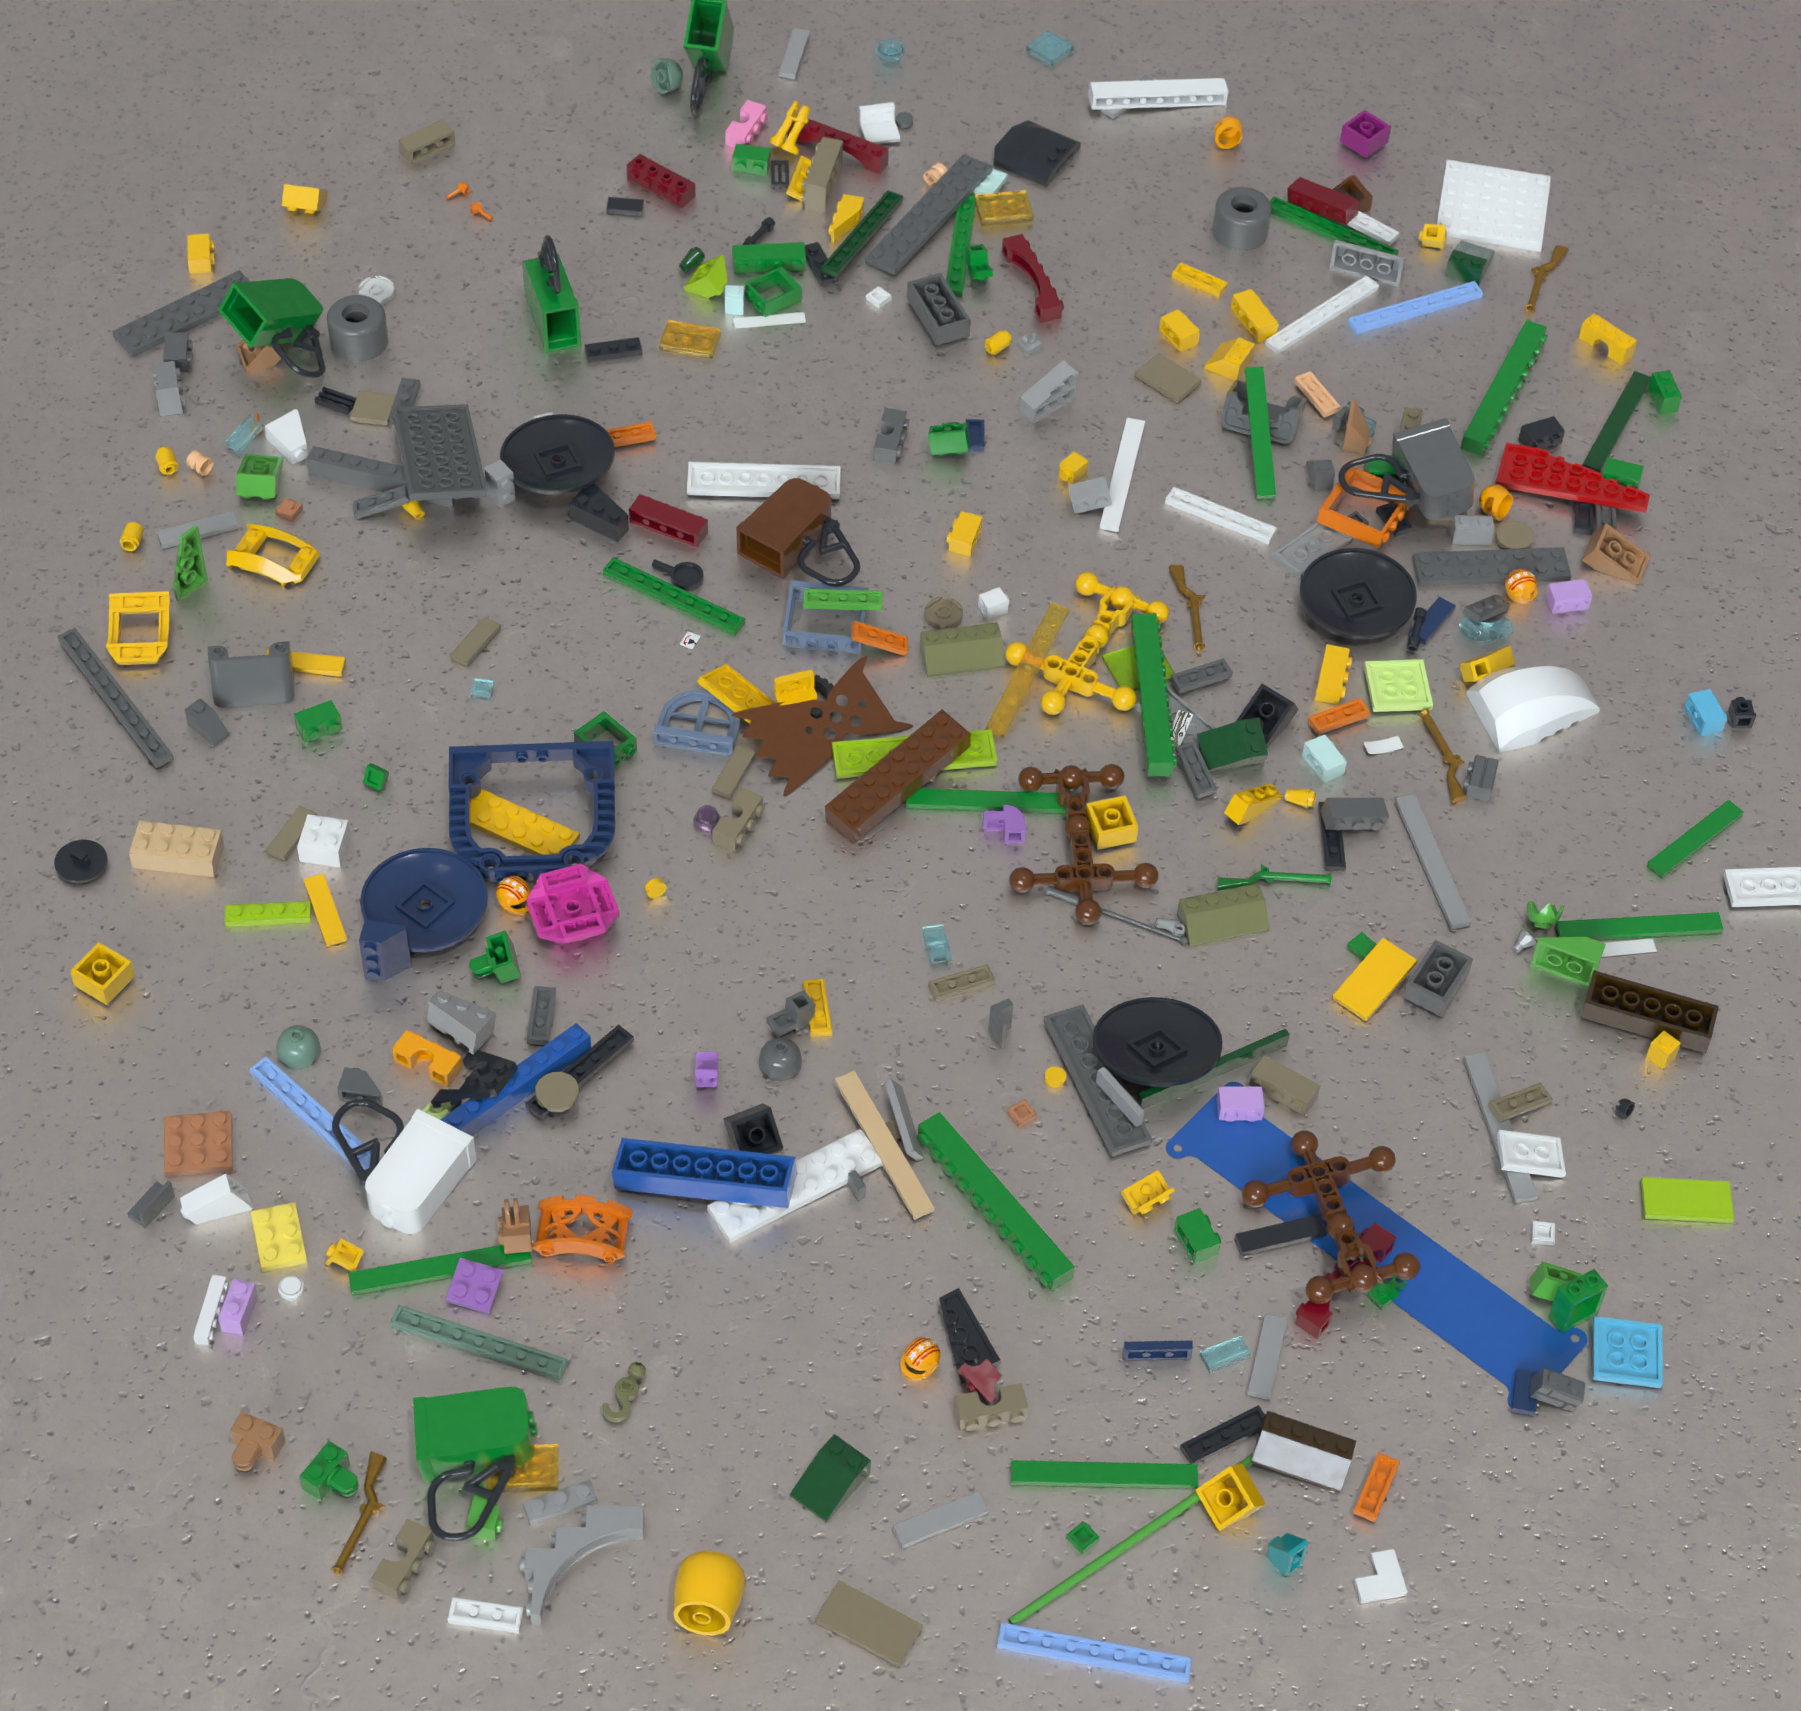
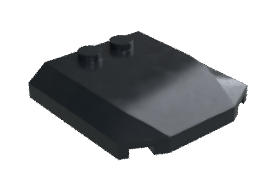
[993,120,1081,187]

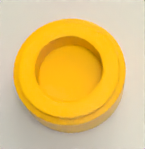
[645,878,667,899]
[1044,1066,1066,1088]

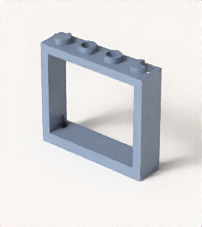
[783,580,868,653]

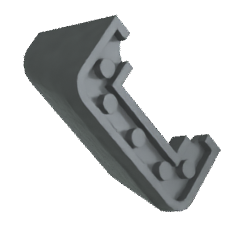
[1221,380,1307,444]
[208,641,295,708]

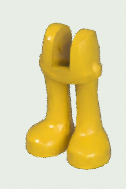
[769,101,810,156]

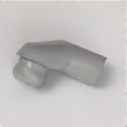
[1155,918,1185,936]

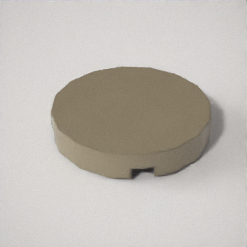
[1495,521,1534,549]
[924,597,963,630]
[535,1072,579,1112]

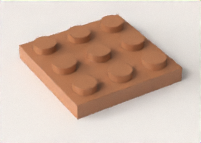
[164,1111,233,1177]

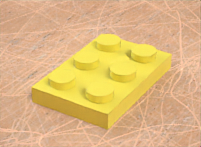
[251,1202,307,1272]

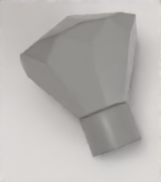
[1512,930,1536,953]

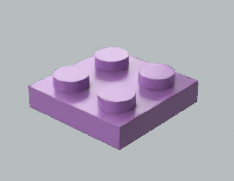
[446,1258,504,1314]

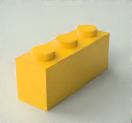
[1231,289,1279,343]
[1315,644,1352,705]

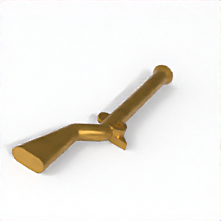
[1525,245,1569,313]
[1169,565,1206,651]
[1419,709,1467,803]
[331,1452,387,1575]

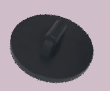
[54,839,108,883]

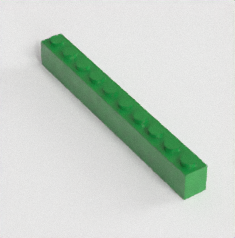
[1460,320,1548,456]
[1131,614,1177,776]
[917,1112,1075,1291]

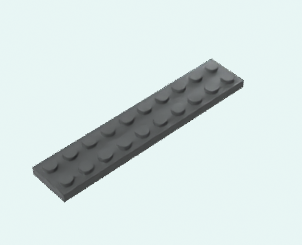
[865,154,993,275]

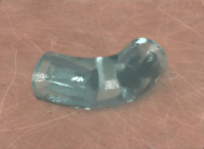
[1458,615,1514,642]

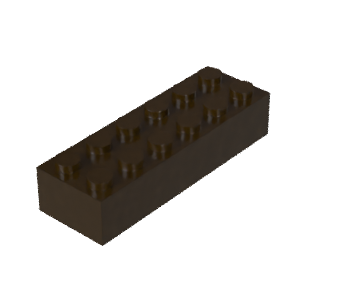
[1581,970,1719,1054]

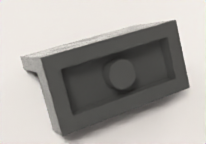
[988,998,1014,1049]
[127,1181,175,1228]

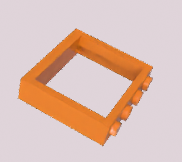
[1317,467,1410,549]

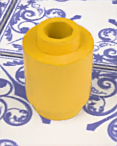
[985,330,1012,355]
[155,447,179,475]
[120,522,144,551]

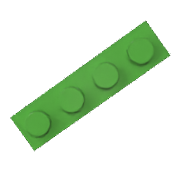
[803,589,883,611]

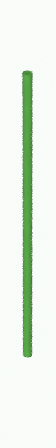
[1008,1453,1253,1625]

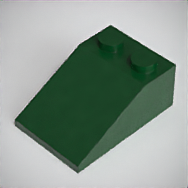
[1445,240,1495,286]
[1197,718,1268,772]
[790,1434,871,1523]

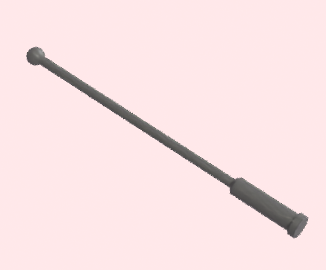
[1046,885,1188,945]

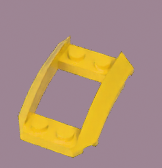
[226,523,321,586]
[106,591,170,665]

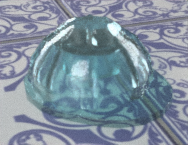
[874,38,906,63]

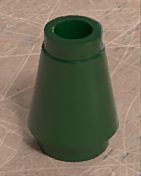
[679,247,705,273]

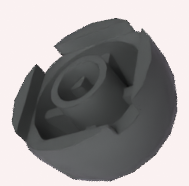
[759,1037,802,1082]

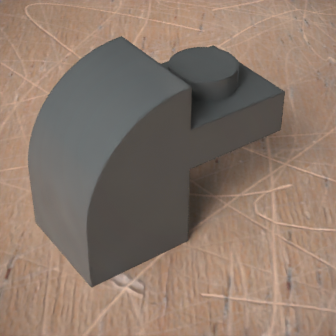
[766,990,816,1037]

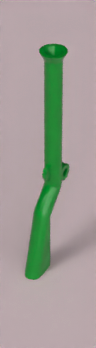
[1217,864,1332,891]

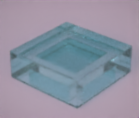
[470,678,494,700]

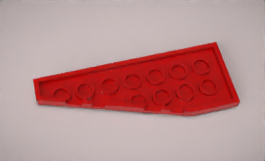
[1495,443,1650,513]

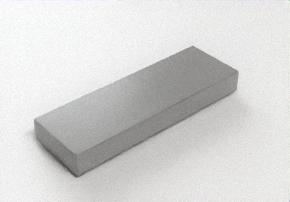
[1096,1067,1144,1127]

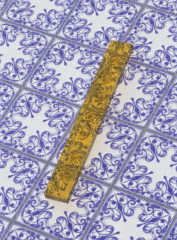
[985,602,1069,738]

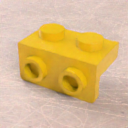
[774,669,817,706]
[1120,1170,1175,1215]

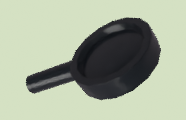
[652,559,704,591]

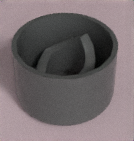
[1212,187,1272,251]
[327,295,388,362]

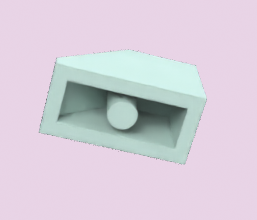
[725,285,745,315]

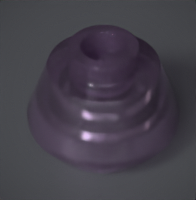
[693,805,721,832]

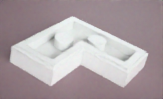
[1354,1549,1407,1604]

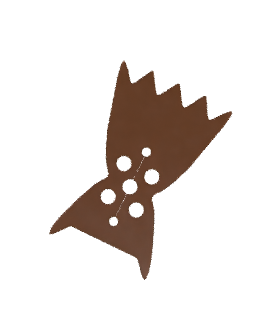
[731,656,913,796]

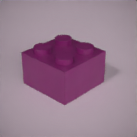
[1340,110,1391,158]

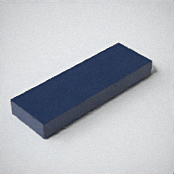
[1408,597,1456,644]
[1122,1340,1193,1360]

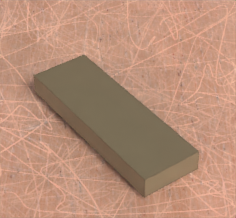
[450,616,501,667]
[712,745,756,799]
[266,805,318,861]
[928,964,996,1002]
[1488,1083,1553,1122]

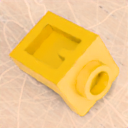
[325,1238,364,1272]

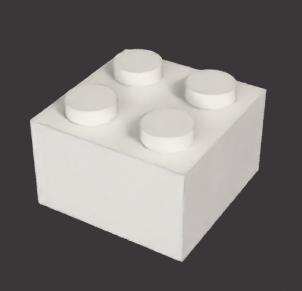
[297,814,350,868]

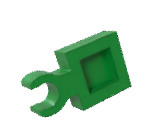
[1367,1276,1407,1309]

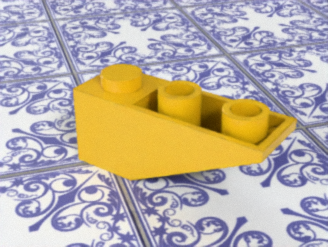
[829,194,864,243]
[1459,645,1516,682]
[1224,783,1283,825]

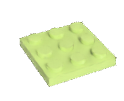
[1364,659,1433,712]

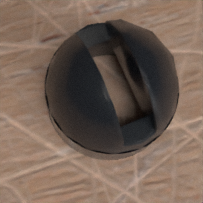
[1616,1098,1635,1118]

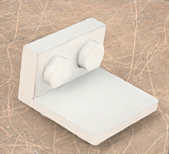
[859,102,900,144]

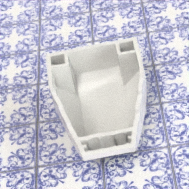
[1467,666,1600,753]

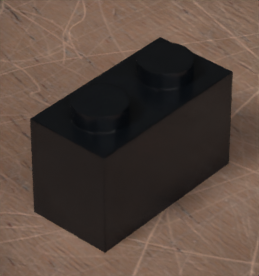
[1518,416,1565,449]

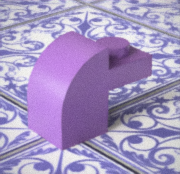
[982,805,1026,843]
[695,1052,718,1087]

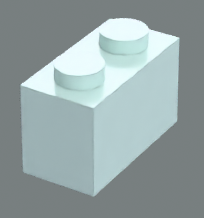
[1302,734,1347,783]

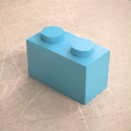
[1684,689,1727,736]

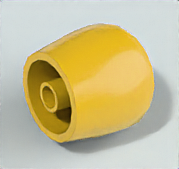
[673,1550,746,1636]

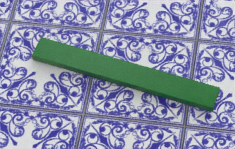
[946,195,977,297]
[1270,196,1399,256]
[1244,366,1276,499]
[603,557,745,635]
[906,788,1065,814]
[1555,912,1724,940]
[348,1245,532,1296]
[1011,1460,1199,1489]

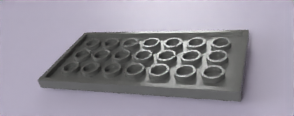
[392,404,487,501]

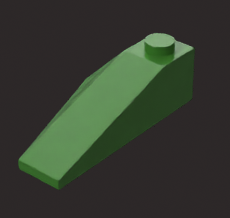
[173,525,208,601]

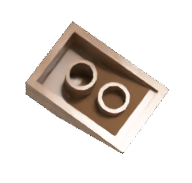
[1581,523,1650,585]

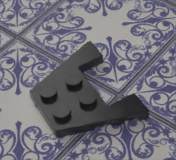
[431,1050,518,1108]

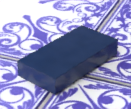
[966,419,984,451]
[1512,1368,1538,1416]

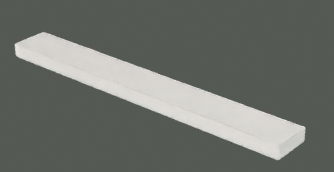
[1265,275,1379,354]
[1100,418,1145,532]

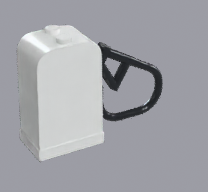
[332,1099,477,1234]

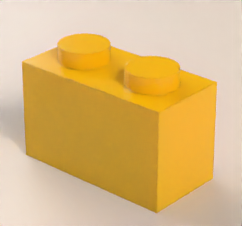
[187,234,215,273]
[1159,309,1200,352]
[946,511,983,557]

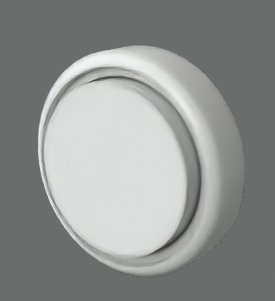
[278,1275,305,1300]

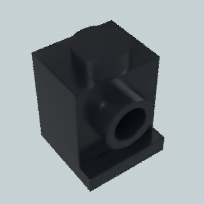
[1728,697,1756,728]

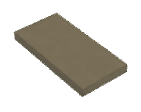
[815,1580,923,1667]

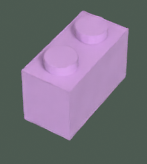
[1545,579,1592,614]
[1217,1087,1264,1122]
[218,1279,258,1336]

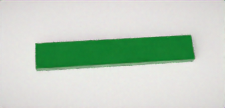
[1647,799,1744,878]

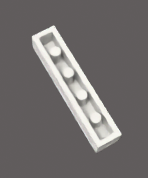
[193,1275,229,1345]

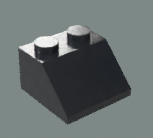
[723,1103,783,1154]

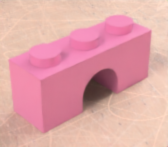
[725,100,768,148]

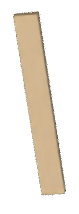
[835,1070,934,1220]

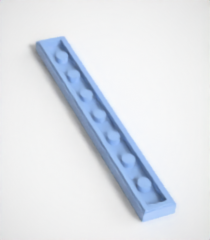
[1347,281,1483,334]
[250,1056,381,1170]
[997,1622,1192,1683]

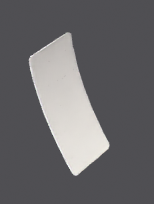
[1363,736,1403,754]

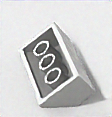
[1329,240,1407,287]

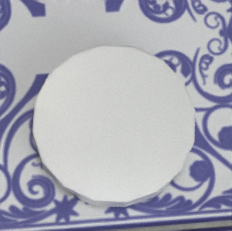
[358,276,395,305]

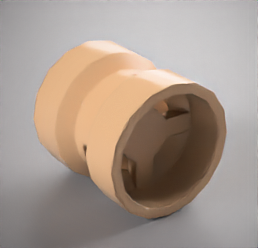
[924,163,947,187]
[186,450,214,476]

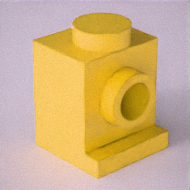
[1419,224,1447,250]

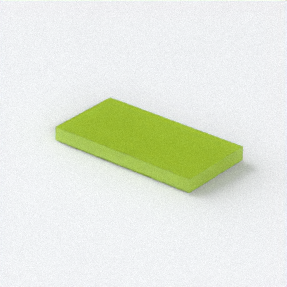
[1640,1177,1734,1223]

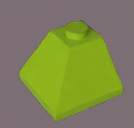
[683,254,728,298]

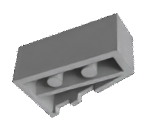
[1019,360,1078,423]
[152,361,185,417]
[426,990,496,1055]

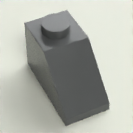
[1306,460,1335,491]
[184,698,230,746]
[337,1067,383,1106]

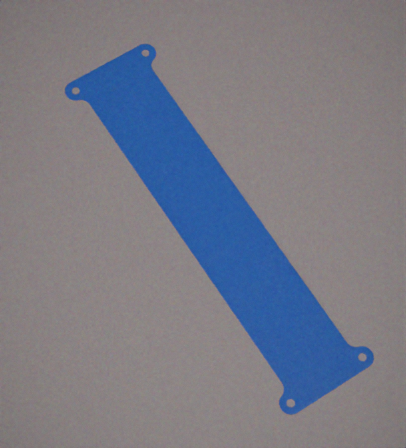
[1166,1082,1588,1408]

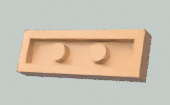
[1294,371,1341,418]

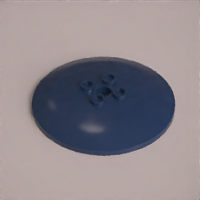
[360,848,488,952]

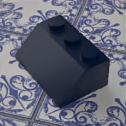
[359,920,412,980]

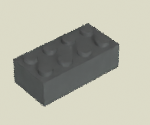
[907,273,971,346]

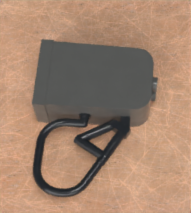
[1338,418,1475,520]

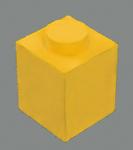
[1058,451,1089,484]
[1646,1031,1681,1069]

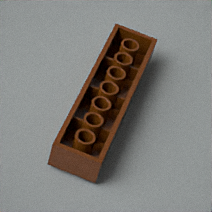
[825,709,971,844]

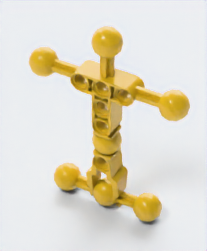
[1005,572,1170,715]

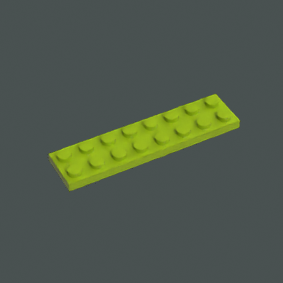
[832,729,997,779]

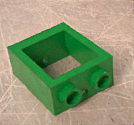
[744,266,802,317]
[574,711,637,768]
[1548,1269,1608,1333]

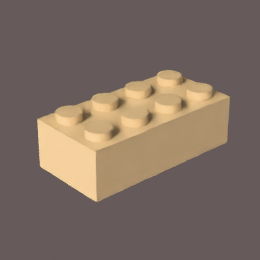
[129,820,224,878]

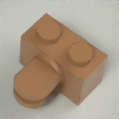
[498,1198,532,1254]
[230,1411,286,1471]

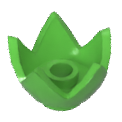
[1527,901,1565,929]

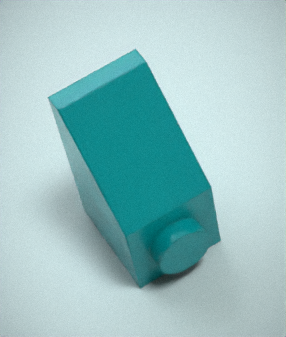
[1267,1533,1309,1577]

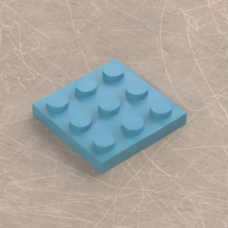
[1592,1316,1663,1388]

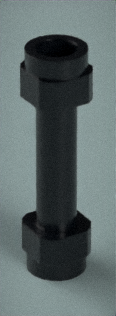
[743,217,775,245]
[1407,607,1427,652]

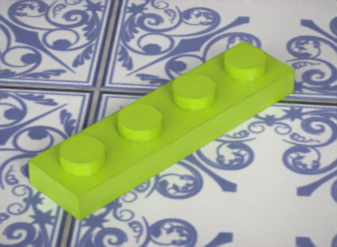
[225,901,311,927]

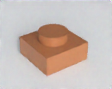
[275,498,303,522]

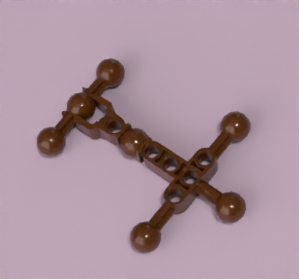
[1009,764,1159,925]
[1241,1130,1421,1304]

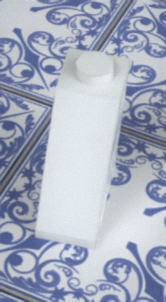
[264,409,308,465]
[180,1174,254,1224]

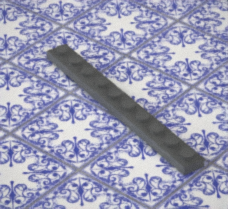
[57,627,174,768]

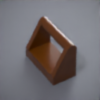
[1332,175,1373,213]

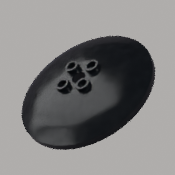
[500,414,615,495]
[1300,548,1417,639]
[1093,997,1223,1087]

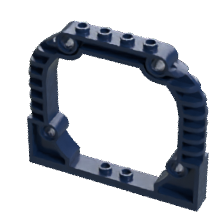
[449,741,616,883]

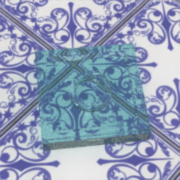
[1026,30,1074,66]

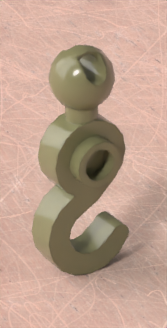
[602,1362,646,1423]

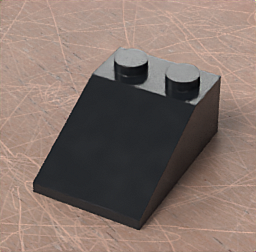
[1236,683,1299,747]

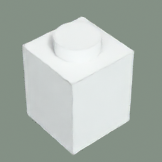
[978,587,1010,621]

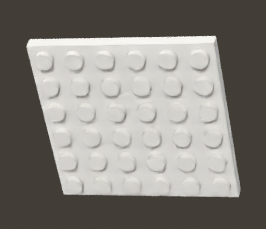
[1436,160,1551,252]

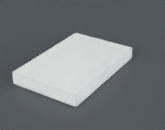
[1496,1130,1566,1178]

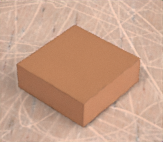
[1007,1099,1037,1128]

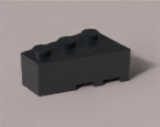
[569,483,629,542]

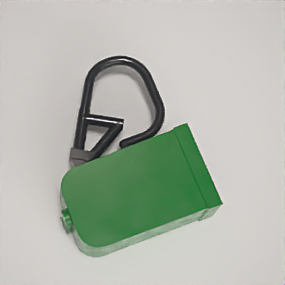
[683,0,734,117]
[522,235,581,353]
[218,278,326,378]
[413,1387,538,1542]

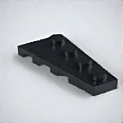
[939,1288,1001,1384]

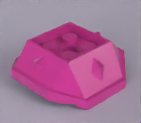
[526,864,620,944]

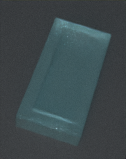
[225,414,264,455]
[1200,1335,1251,1373]

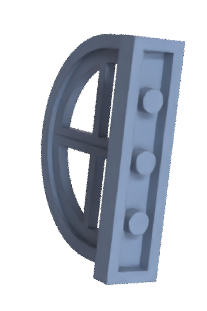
[653,690,740,756]

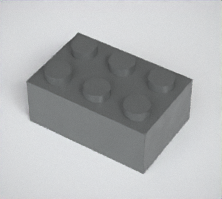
[1403,940,1473,1016]

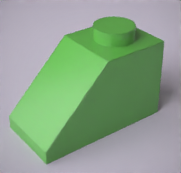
[1529,1261,1582,1301]
[466,1484,504,1541]

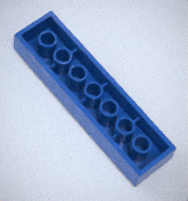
[612,1138,797,1208]

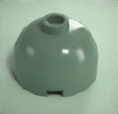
[650,58,683,94]
[277,1025,321,1069]

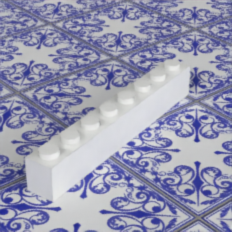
[1088,78,1228,109]

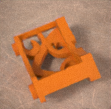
[532,1195,633,1263]

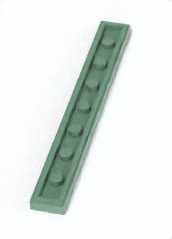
[390,1305,569,1382]

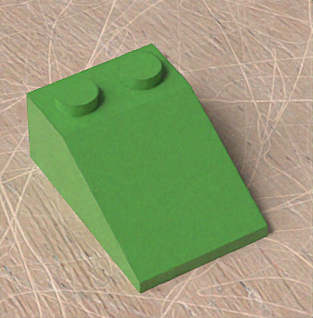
[236,454,283,500]
[1531,937,1606,986]

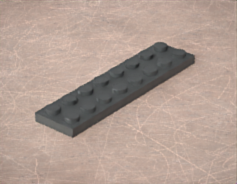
[112,270,250,357]
[1412,547,1571,586]
[1044,1004,1152,1157]

